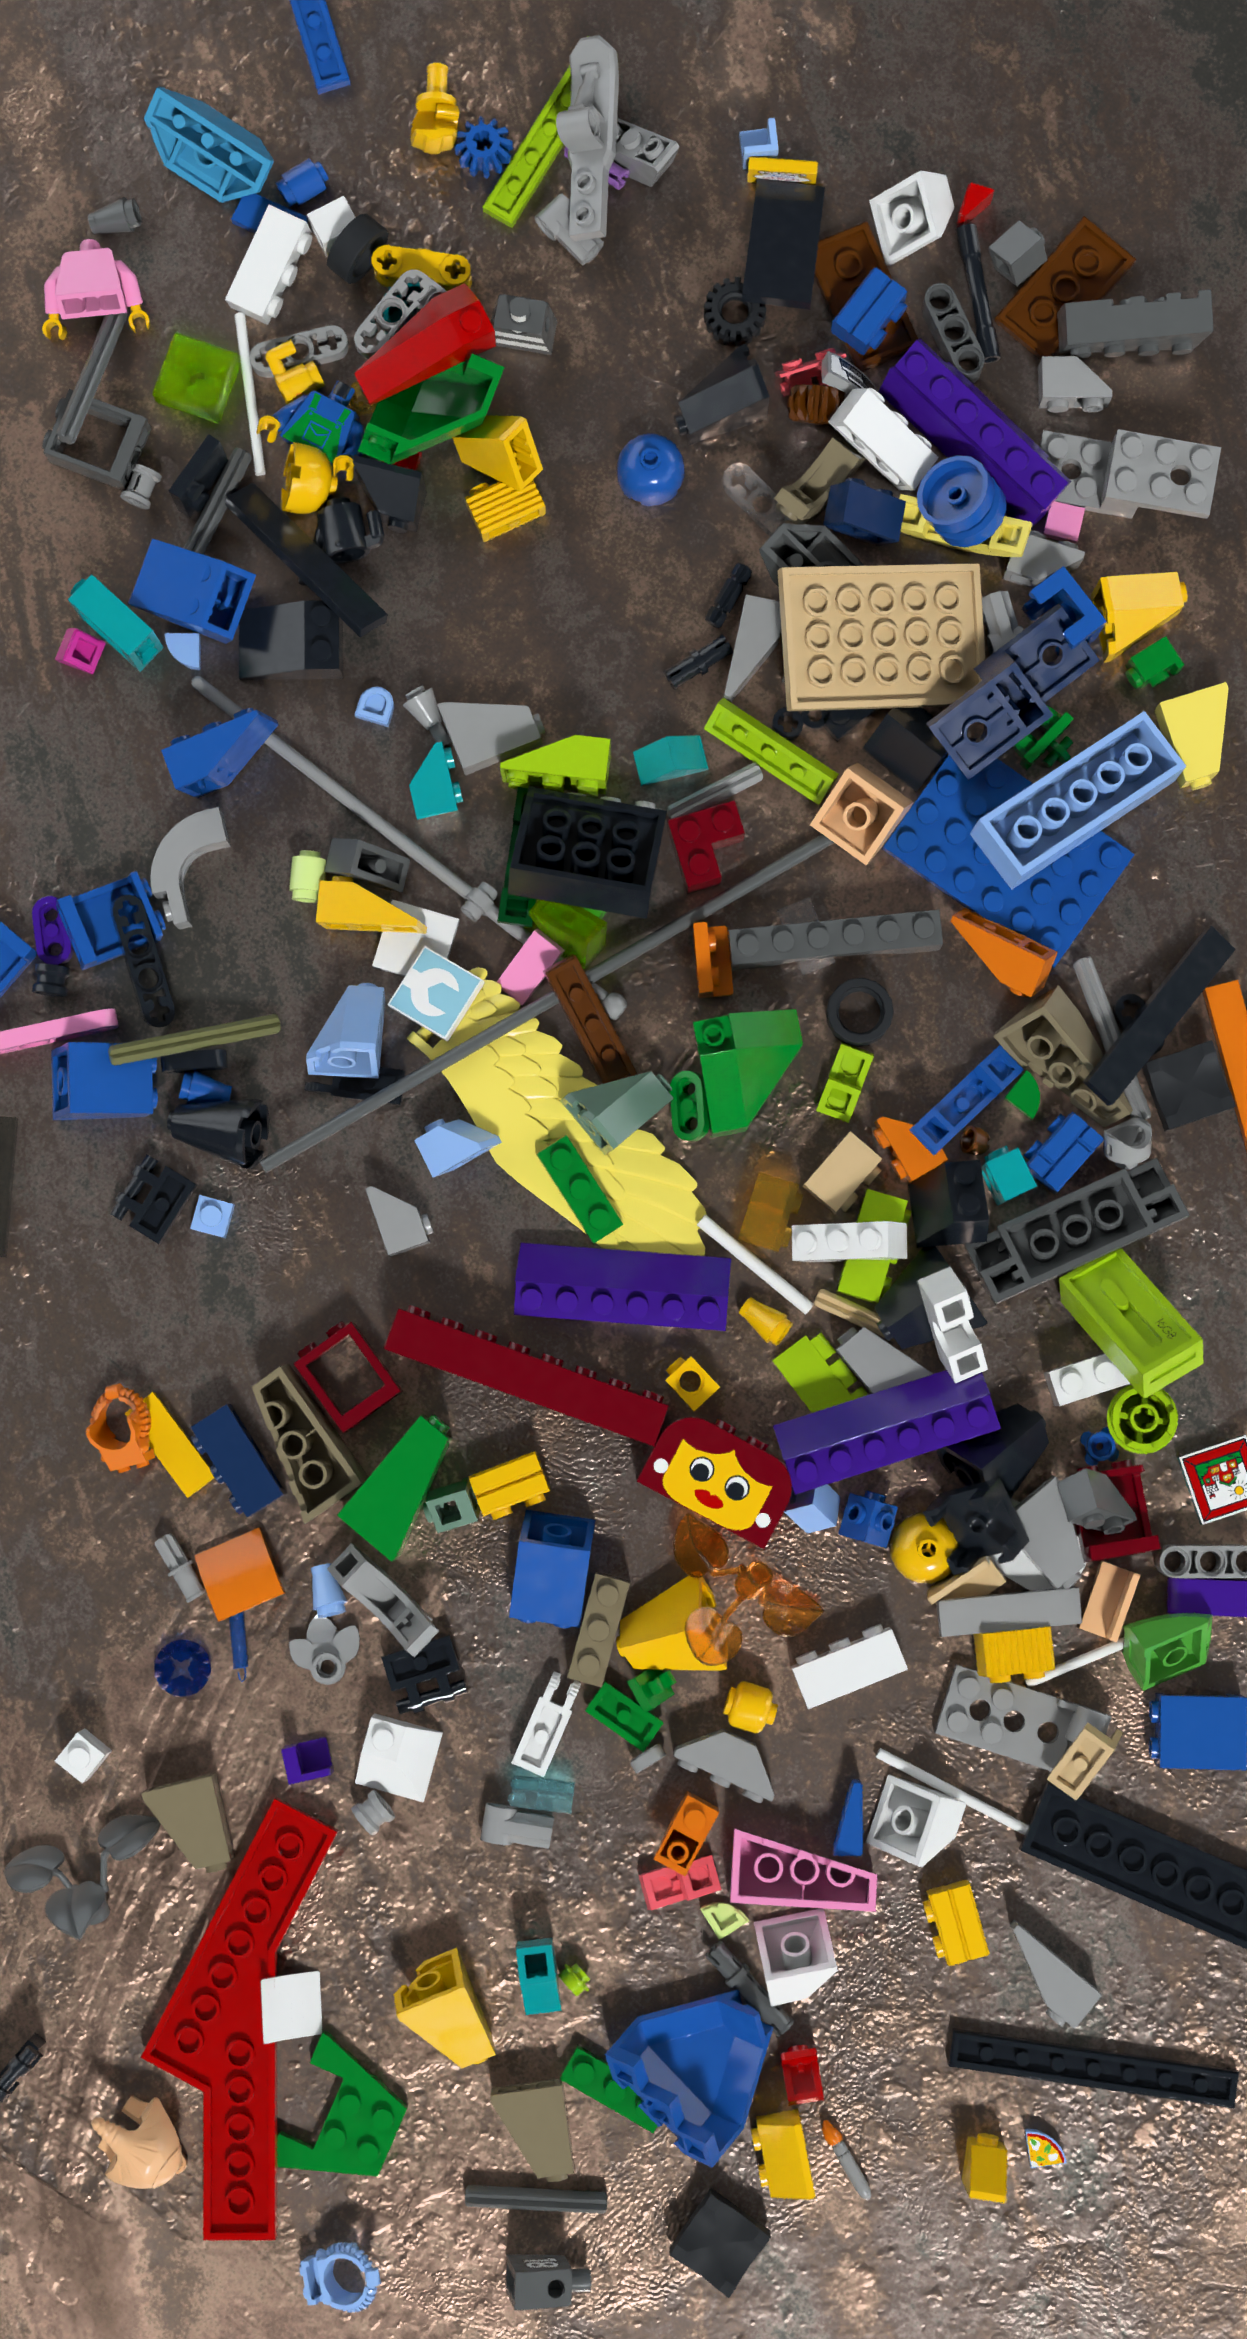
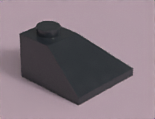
[353,455,427,533]

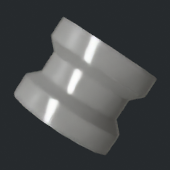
[351,1790,396,1836]

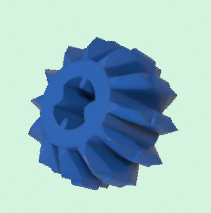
[454,116,513,179]

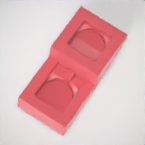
[638,1855,722,1911]

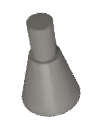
[403,685,452,747]

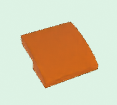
[194,1527,286,1622]

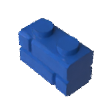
[831,268,908,355]
[1024,1111,1104,1194]

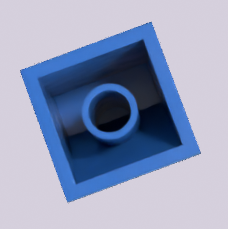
[51,1042,158,1120]
[509,1510,596,1628]

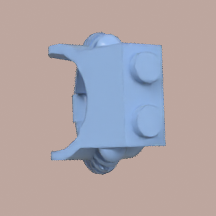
[299,2242,381,2313]

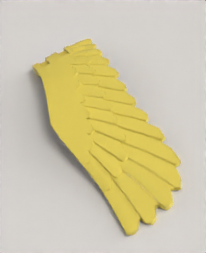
[406,967,707,1256]

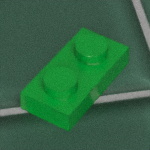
[585,1680,664,1752]

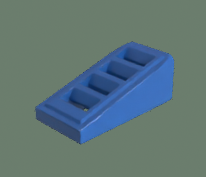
[833,1779,863,1856]

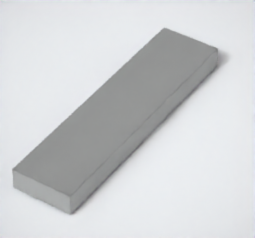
[936,1587,1082,1637]

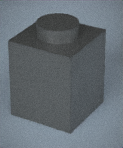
[988,221,1048,286]

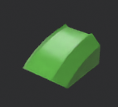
[1122,1613,1213,1691]

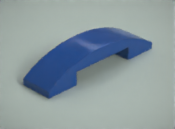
[910,1045,1024,1155]

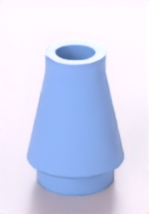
[311,1563,347,1618]

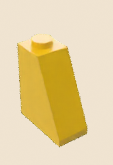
[453,415,543,492]

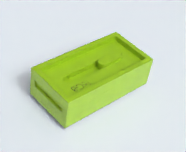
[1059,1248,1203,1399]

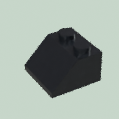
[908,1160,989,1248]

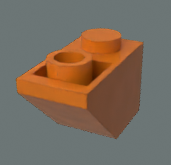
[873,1116,949,1183]
[653,1790,719,1876]

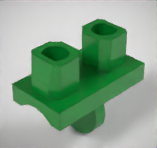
[1013,705,1074,771]

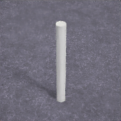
[697,1214,814,1315]

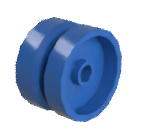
[917,455,1006,548]

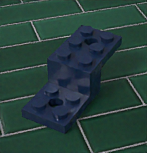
[926,604,1100,780]

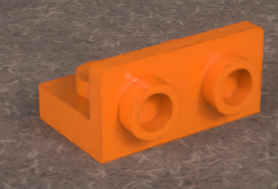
[692,922,733,998]

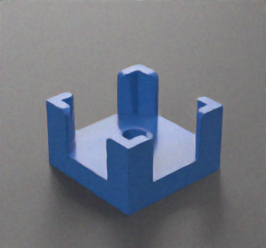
[1022,566,1107,655]

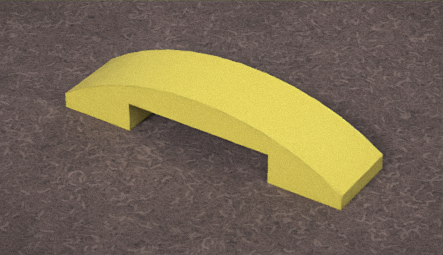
[899,494,1033,557]

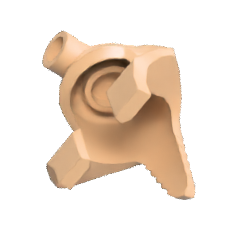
[91,2095,188,2189]

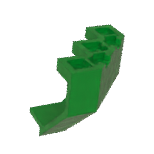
[358,354,505,465]
[693,1009,803,1138]

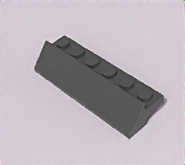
[965,1158,1190,1305]

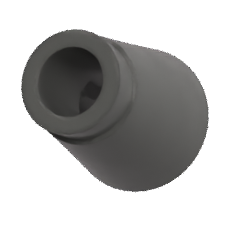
[88,197,142,234]

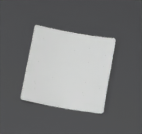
[261,1971,322,2044]

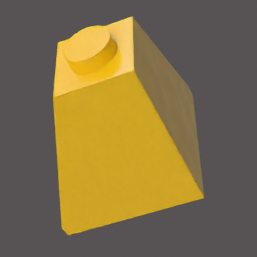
[1090,572,1188,663]
[616,1571,727,1671]
[394,1947,496,2068]

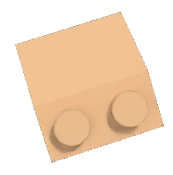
[810,762,914,865]

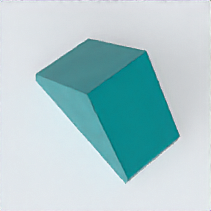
[633,735,709,786]

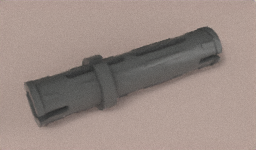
[705,1940,794,2037]

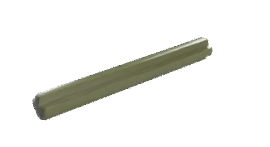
[108,1014,281,1066]

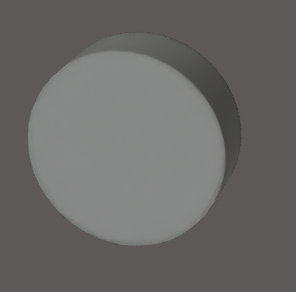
[630,1744,667,1774]

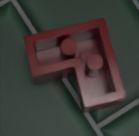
[667,800,745,894]

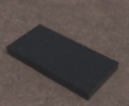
[741,178,825,310]

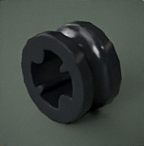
[772,707,804,741]

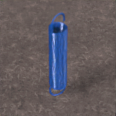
[229,1612,249,1682]

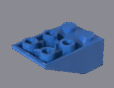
[128,538,256,644]
[161,708,279,798]

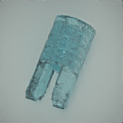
[508,1775,575,1814]

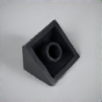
[863,707,948,792]

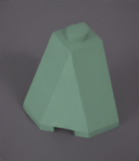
[560,1071,674,1155]

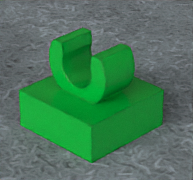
[627,1669,677,1713]

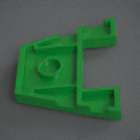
[277,2031,408,2177]

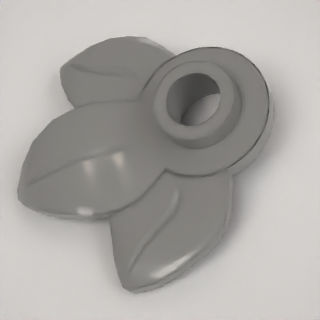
[289,1614,360,1685]

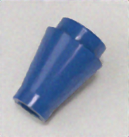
[178,1070,232,1104]

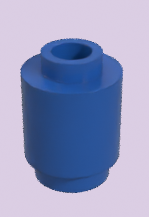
[275,158,329,207]

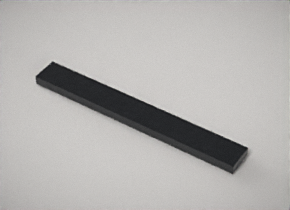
[948,2028,1239,2109]

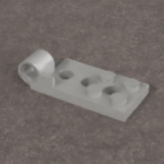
[934,1664,1112,1771]

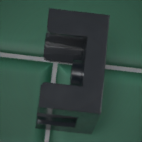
[923,1478,1030,1575]

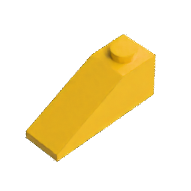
[316,876,427,934]

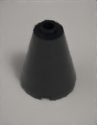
[167,1099,270,1169]

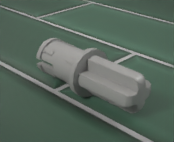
[155,1533,206,1603]

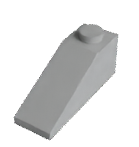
[724,594,782,703]
[1009,1919,1102,2029]

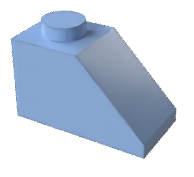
[414,1118,502,1178]

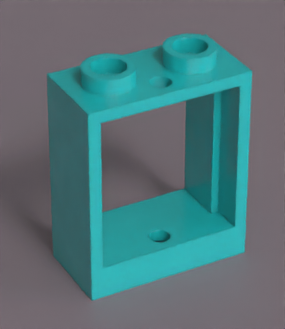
[68,574,164,672]

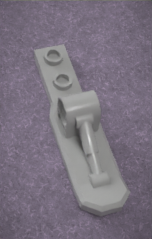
[556,35,619,242]

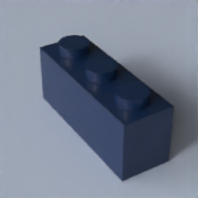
[191,1404,287,1518]

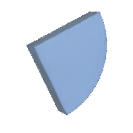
[165,633,201,670]

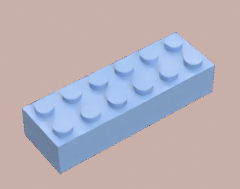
[970,711,1186,890]

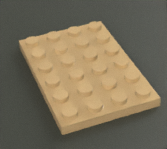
[778,564,986,711]

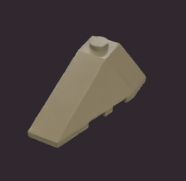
[993,985,1133,1128]

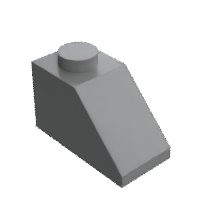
[365,1186,434,1257]

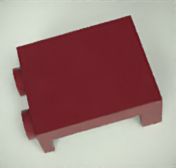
[1076,1460,1161,1563]

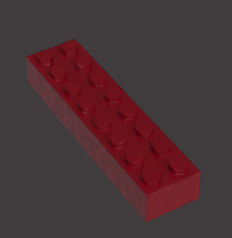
[384,1305,669,1446]

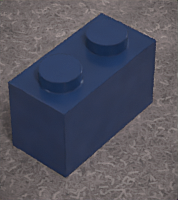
[823,478,906,547]

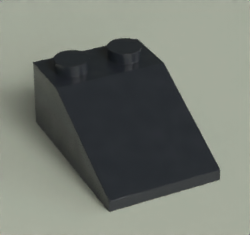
[239,600,343,680]

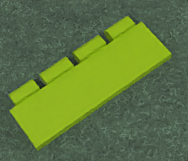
[772,1332,869,1413]

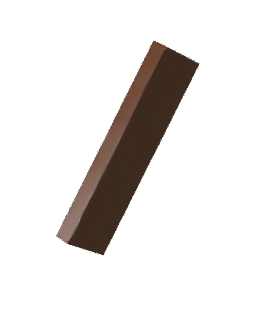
[543,954,638,1084]

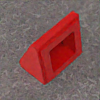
[956,182,994,227]

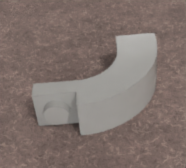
[151,807,231,930]
[327,1543,439,1657]

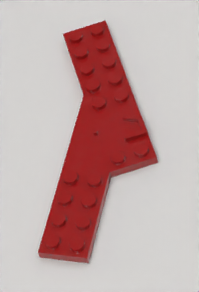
[140,1797,339,2240]

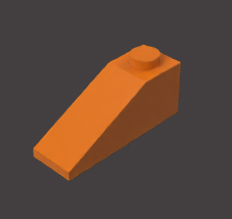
[950,907,1058,997]

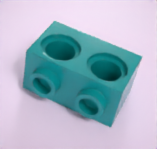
[981,1145,1037,1206]

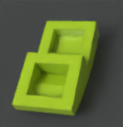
[816,1042,874,1123]

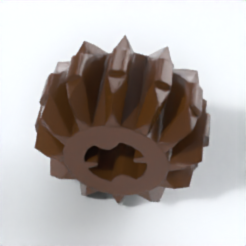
[787,384,845,425]

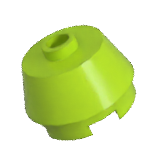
[1107,1385,1178,1454]

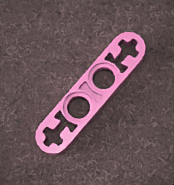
[0,1009,119,1054]

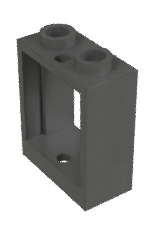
[42,389,152,491]

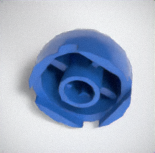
[616,433,685,506]

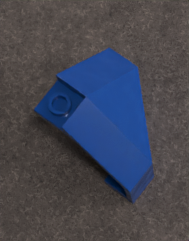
[605,1990,774,2168]

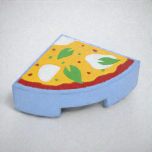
[1024,2129,1067,2168]

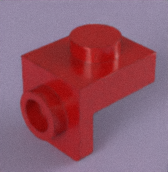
[781,2045,824,2106]

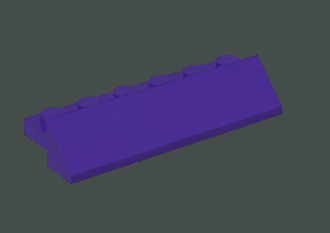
[878,339,1072,529]
[514,1242,731,1331]
[773,1370,1001,1495]

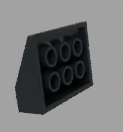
[508,787,667,919]

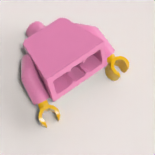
[42,239,150,340]

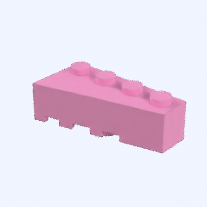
[730,1829,877,1912]

